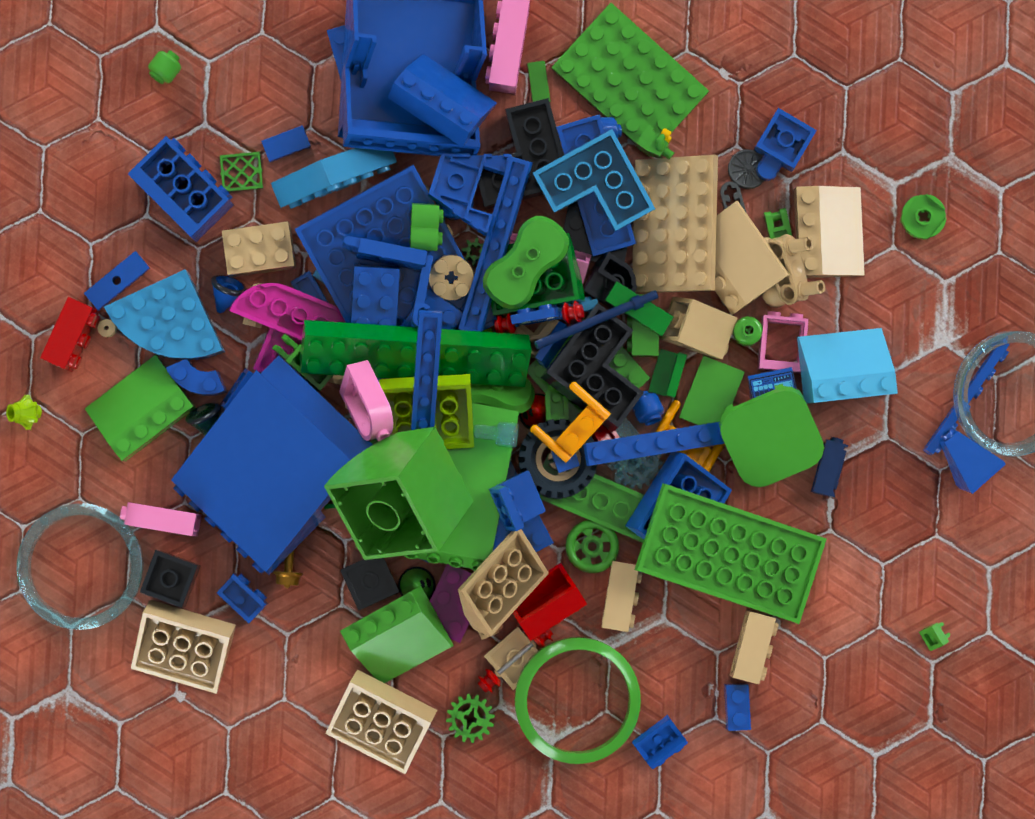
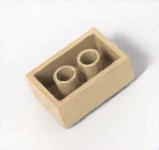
[222,221,296,277]
[729,611,778,684]

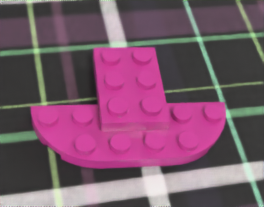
[229,283,346,373]

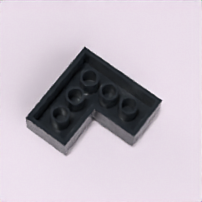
[478,98,564,210]
[541,303,644,432]

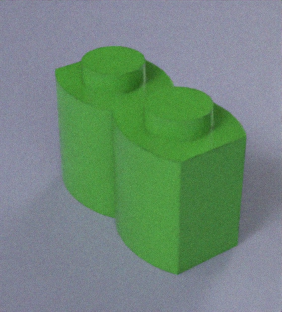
[410,203,444,251]

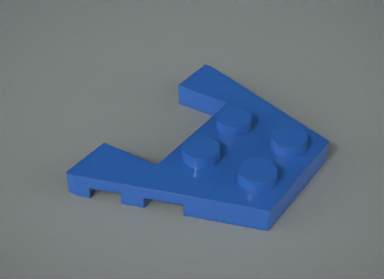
[428,153,512,236]

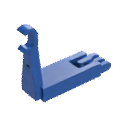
[342,236,433,328]

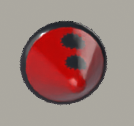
[519,393,546,429]

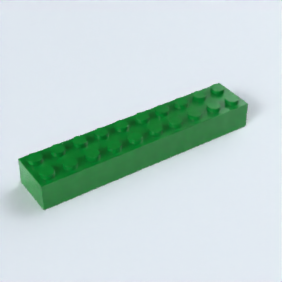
[300,320,532,387]

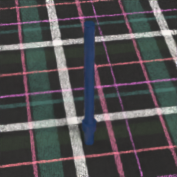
[534,290,658,350]

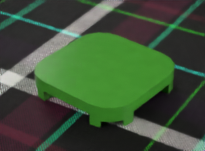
[719,384,824,487]

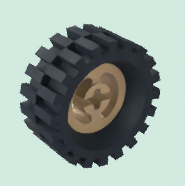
[518,419,598,499]

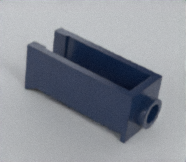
[811,437,848,498]

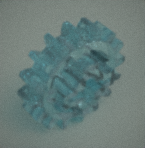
[614,454,663,489]

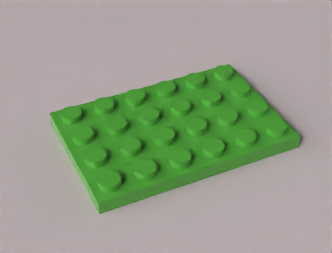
[551,3,709,157]

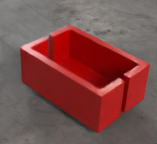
[40,297,101,372]
[513,563,587,641]

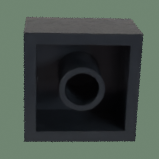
[140,550,201,608]

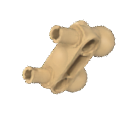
[762,234,825,308]

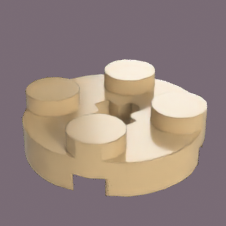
[429,254,474,300]

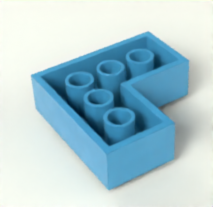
[533,129,655,231]

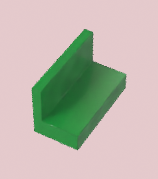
[648,349,687,399]

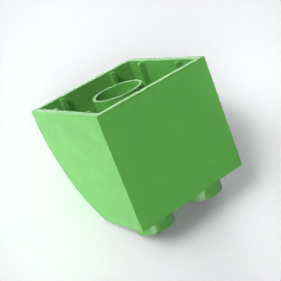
[324,427,474,560]

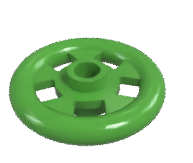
[565,520,619,573]

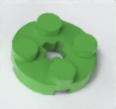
[900,194,946,240]

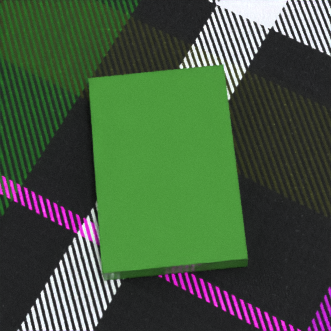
[679,355,745,425]

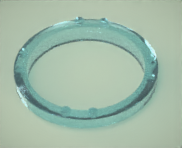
[953,331,1035,456]
[17,504,144,629]

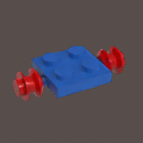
[494,301,584,334]

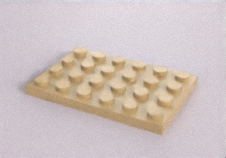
[632,155,718,293]

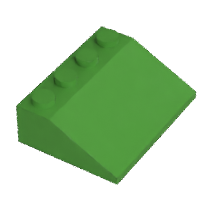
[85,355,196,462]
[340,586,454,683]

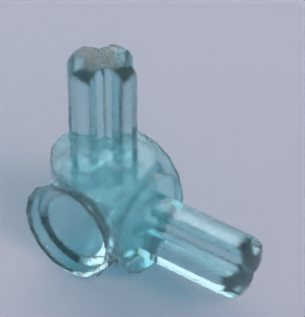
[474,422,519,447]

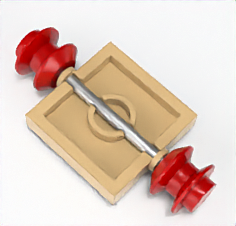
[477,627,553,693]

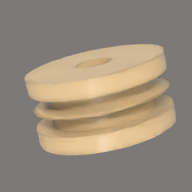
[98,319,117,338]

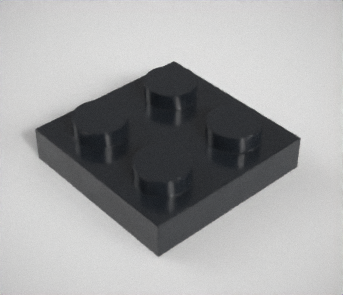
[340,558,400,611]

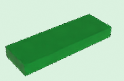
[605,282,674,336]

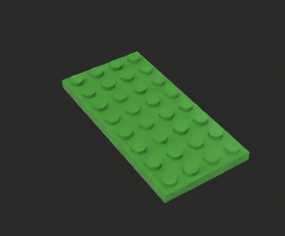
[634,483,827,624]

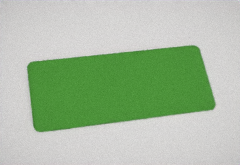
[527,61,550,102]

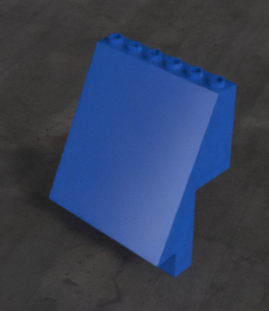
[338,0,487,156]
[171,355,373,575]

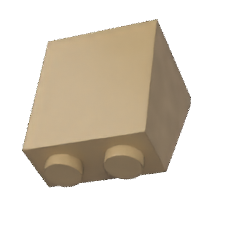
[659,297,737,360]

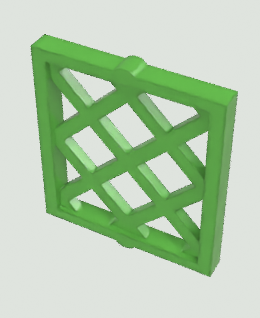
[220,152,263,192]

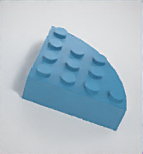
[271,148,397,209]
[104,269,225,360]

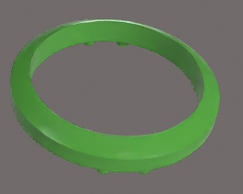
[514,637,641,764]

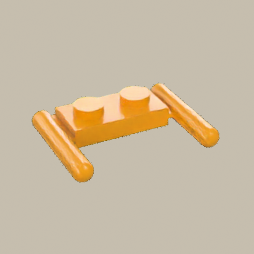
[530,382,611,463]
[655,400,725,472]

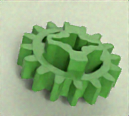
[446,693,495,743]

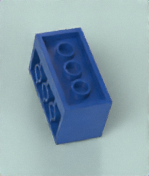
[128,136,234,242]

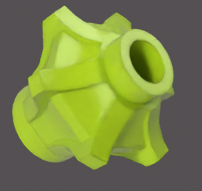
[6,395,42,430]

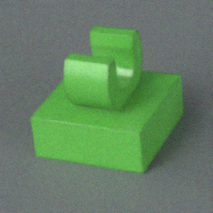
[919,622,950,651]

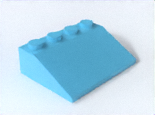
[797,328,898,404]

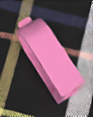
[339,360,393,442]
[120,502,202,537]

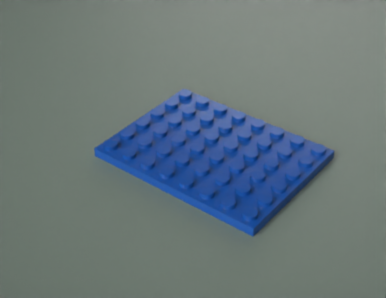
[295,164,497,381]

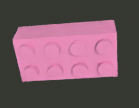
[485,0,530,95]

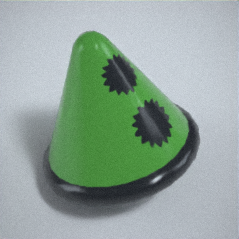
[398,566,436,600]

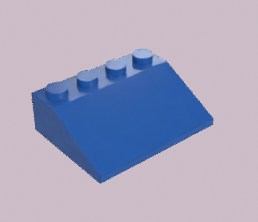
[388,54,497,148]
[625,452,732,539]

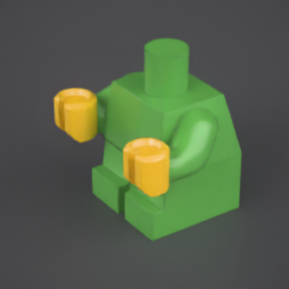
[636,125,674,160]

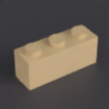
[601,561,642,632]

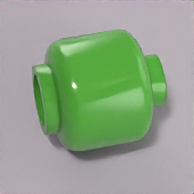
[148,50,181,84]
[733,316,763,346]

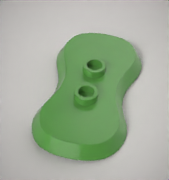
[483,216,569,309]
[471,378,535,413]

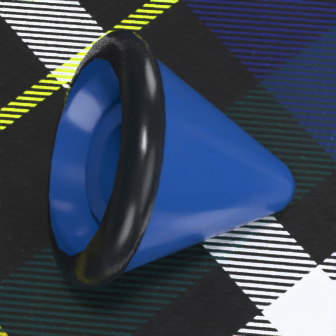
[211,275,247,314]

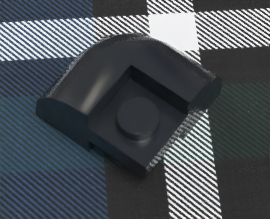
[583,252,637,308]

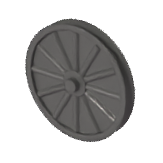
[728,149,764,189]

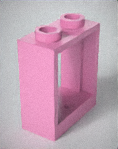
[757,311,808,374]

